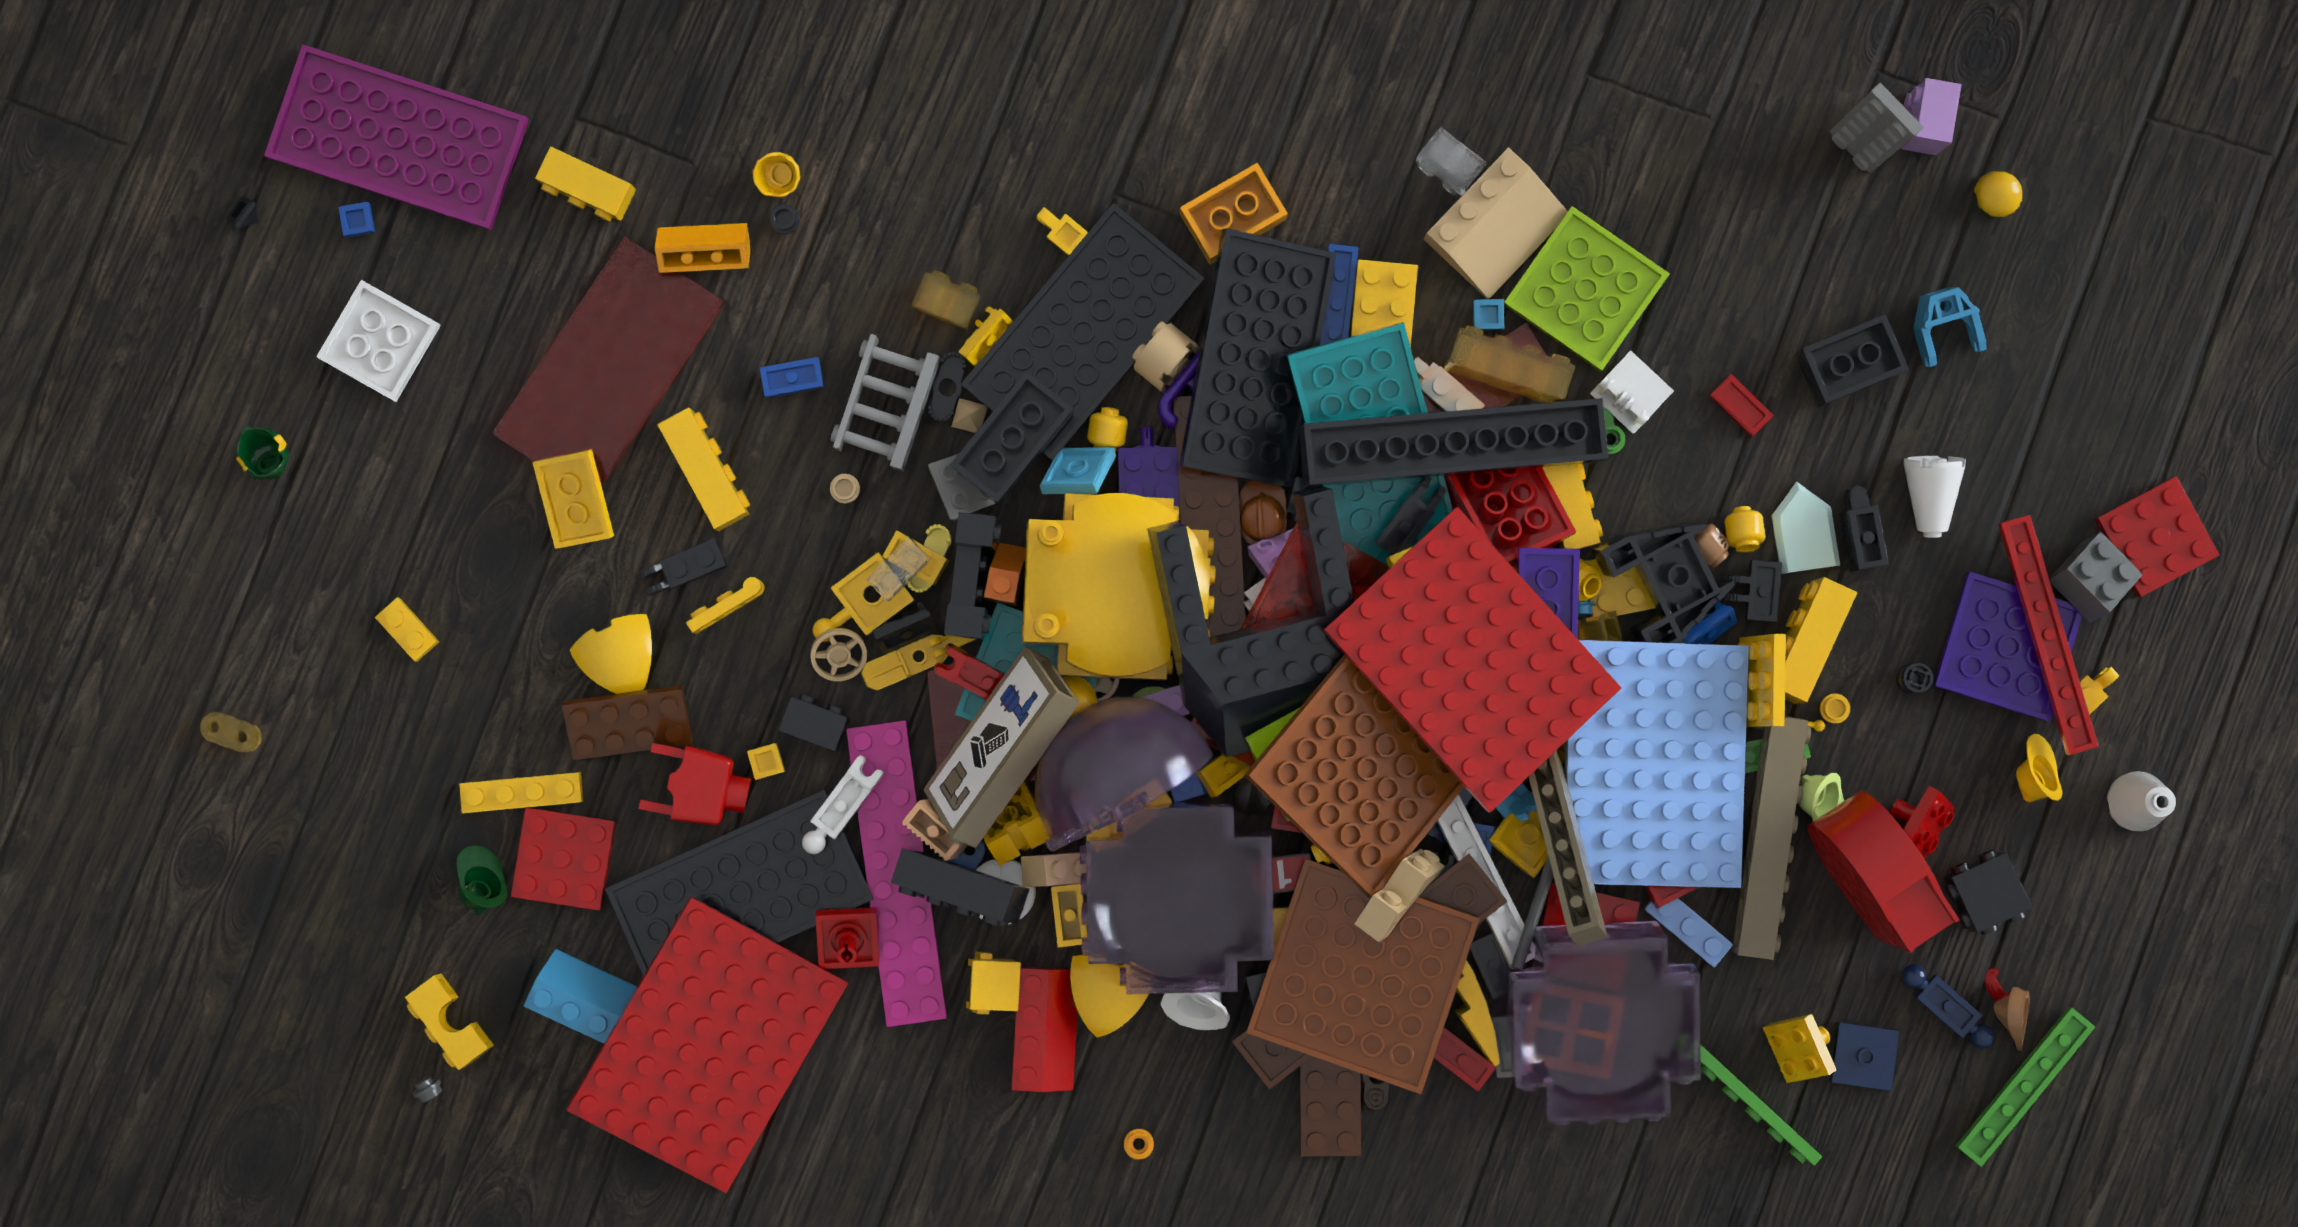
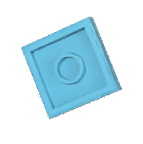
[1040,447,1116,494]

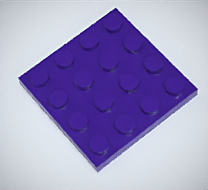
[1932,572,2082,722]

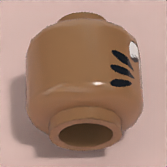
[1693,524,1729,568]

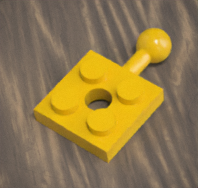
[813,552,915,642]

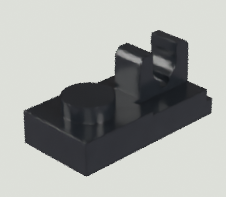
[872,602,939,655]

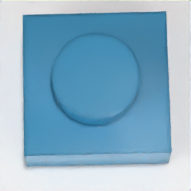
[1473,299,1504,331]

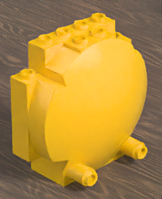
[1022,493,1216,680]

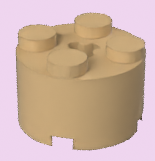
[1132,321,1200,393]

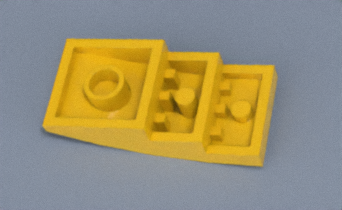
[1455,960,1500,1066]

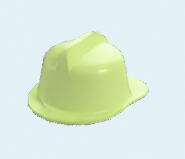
[1799,773,1844,822]

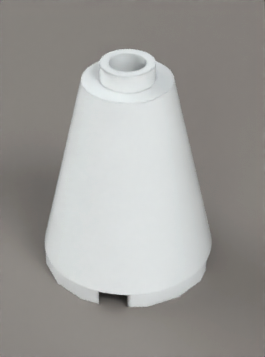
[1904,456,1966,538]
[2107,771,2176,831]

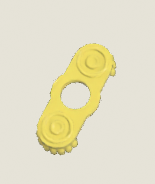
[906,524,951,593]

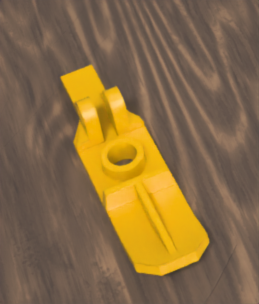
[861,634,977,691]

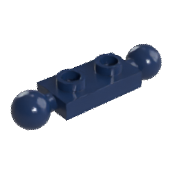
[1902,964,1995,1049]

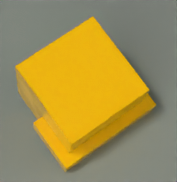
[966,951,1021,1014]

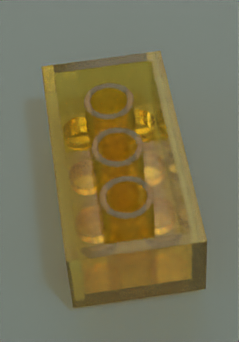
[1443,326,1576,403]

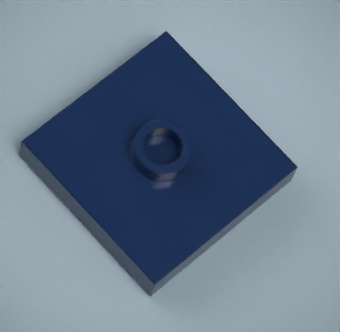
[1830,1022,1899,1091]

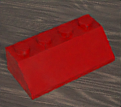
[1012,966,1078,1092]

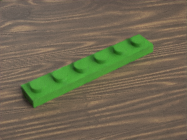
[1955,1007,2095,1167]
[1674,1030,1822,1166]

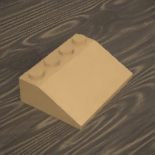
[1423,147,1568,299]

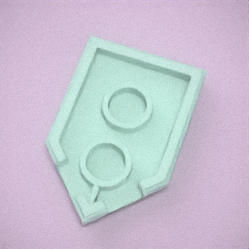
[1771,482,1840,574]

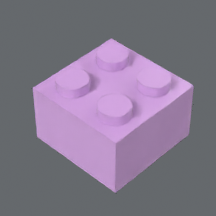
[1901,78,1962,155]

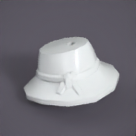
[1160,976,1230,1030]

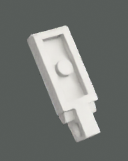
[1414,357,1485,412]

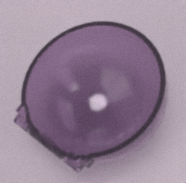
[1035,696,1213,851]

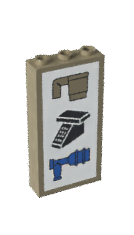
[923,646,1079,848]

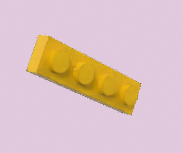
[459,772,583,813]

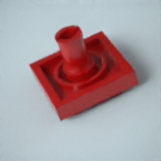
[1891,786,1955,859]
[815,907,879,969]

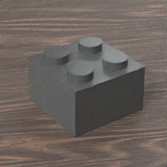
[2049,531,2143,623]

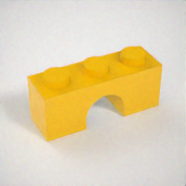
[405,974,494,1070]

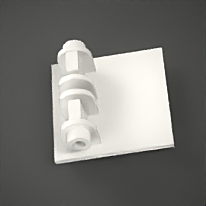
[1590,350,1674,434]

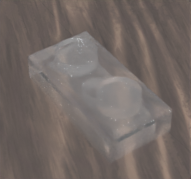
[866,537,931,602]

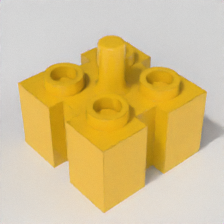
[983,781,1053,866]

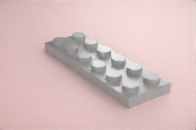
[1829,83,1924,173]

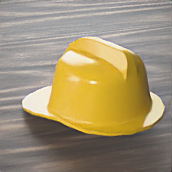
[2016,734,2062,802]

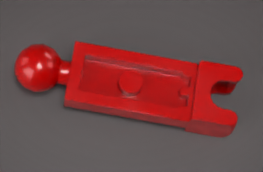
[934,643,1005,700]

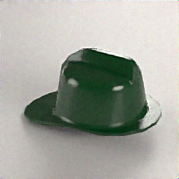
[456,845,507,915]

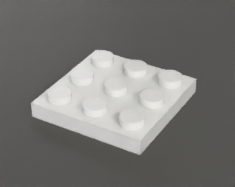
[316,280,441,402]

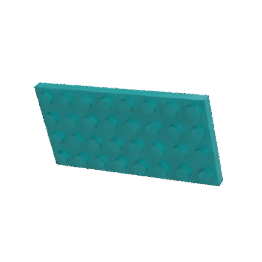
[1287,322,1453,585]

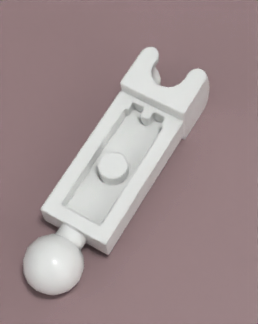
[802,755,885,854]

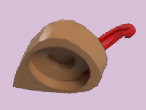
[1985,968,2030,1051]

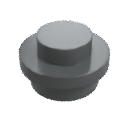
[412,1076,442,1103]

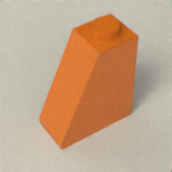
[984,543,1026,607]

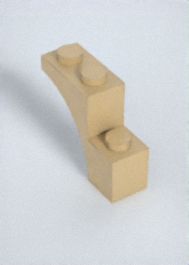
[1355,849,1445,942]

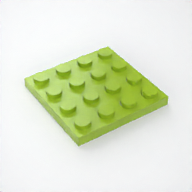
[1504,206,1670,372]

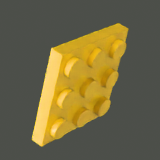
[1737,634,1786,727]

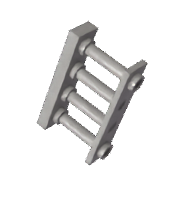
[831,334,940,472]

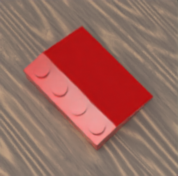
[1444,467,1576,568]

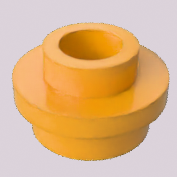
[1124,1129,1154,1159]

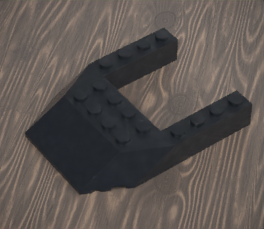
[1147,486,1354,757]

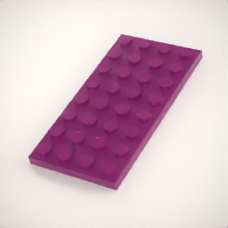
[264,44,529,230]

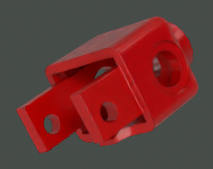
[638,743,751,825]

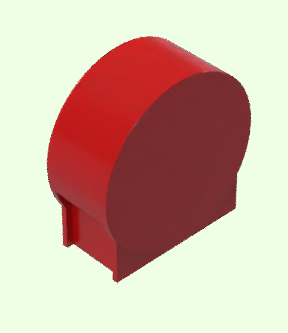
[1808,791,1959,953]

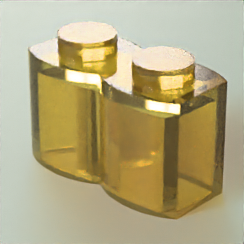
[911,270,981,331]

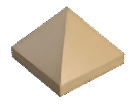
[951,398,988,433]

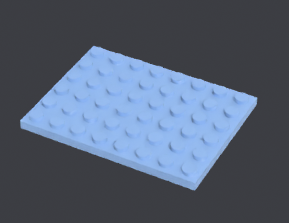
[1564,640,1749,888]

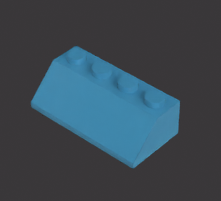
[524,949,637,1043]

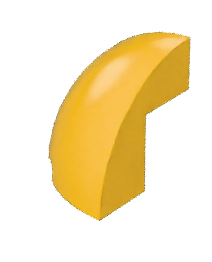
[570,614,652,694]
[1070,955,1155,1037]

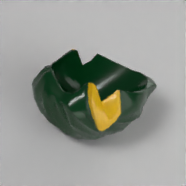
[236,426,290,480]

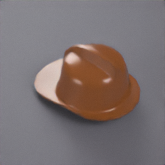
[1239,480,1287,545]

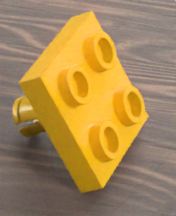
[1763,1014,1836,1083]

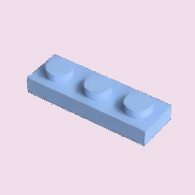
[1643,898,1733,968]

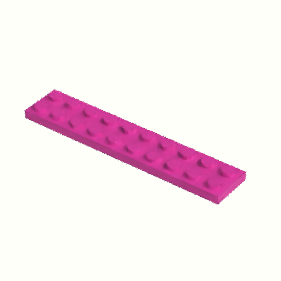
[846,720,947,1027]

